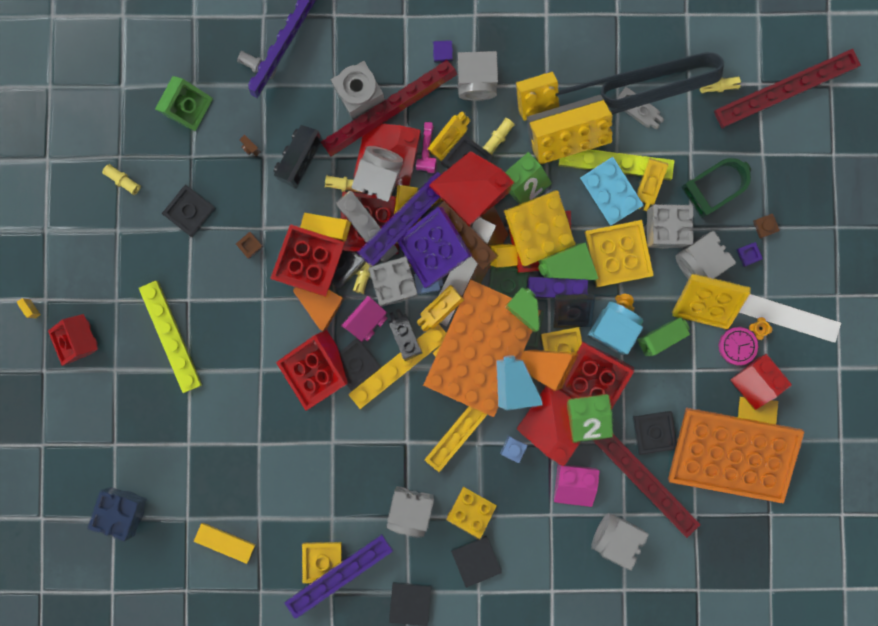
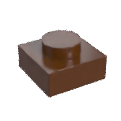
[239,134,261,157]
[753,213,780,238]
[236,232,263,259]

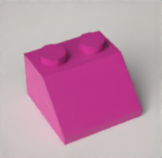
[342,296,388,342]
[553,464,599,507]

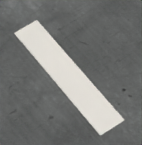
[439,218,496,326]
[739,294,841,343]

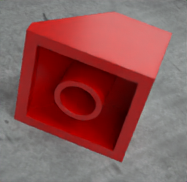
[48,314,98,366]
[730,354,792,410]

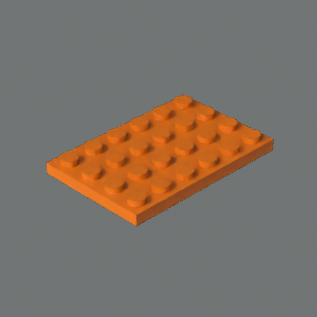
[423,279,541,417]
[668,408,804,504]

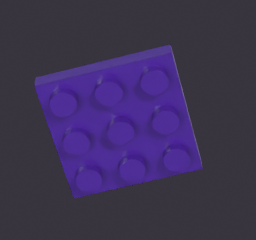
[397,207,472,288]

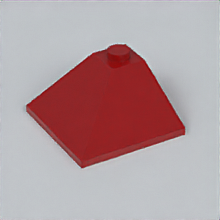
[353,124,421,187]
[429,151,514,226]
[341,192,399,254]
[270,224,345,297]
[276,330,348,411]
[560,342,634,410]
[517,385,581,467]

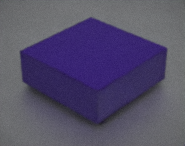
[433,41,453,62]
[736,242,763,267]

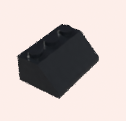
[273,125,323,189]

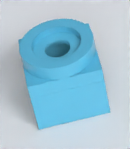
[587,302,643,355]

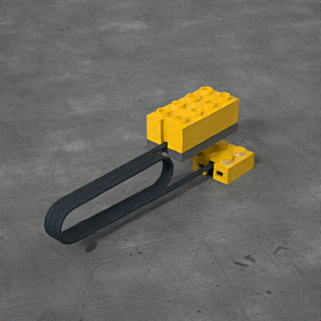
[516,52,724,164]

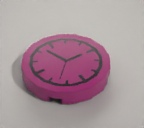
[718,327,758,365]

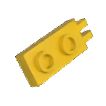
[428,112,470,161]
[637,158,668,211]
[417,285,464,331]

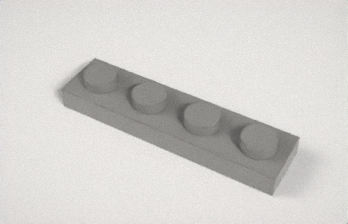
[335,191,398,263]

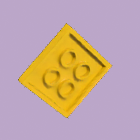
[504,190,575,266]
[585,220,654,288]
[672,274,750,329]

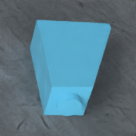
[497,356,542,410]

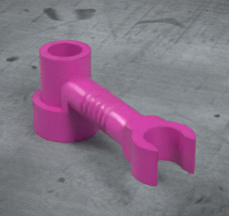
[416,122,437,173]

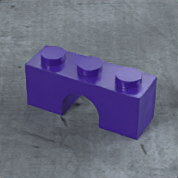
[527,277,588,299]

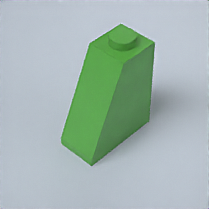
[539,243,599,280]
[636,318,690,356]

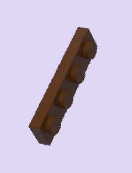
[438,201,498,270]

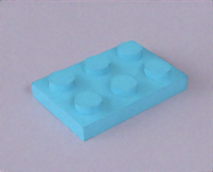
[580,157,644,226]

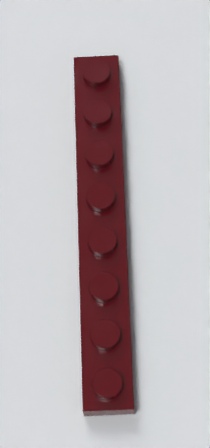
[714,49,861,128]
[321,60,458,157]
[592,433,701,538]

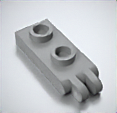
[617,87,664,130]

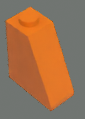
[293,287,344,331]
[520,350,579,391]

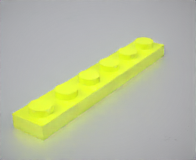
[558,149,674,180]
[139,281,202,393]

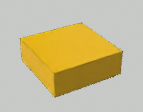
[17,298,40,319]

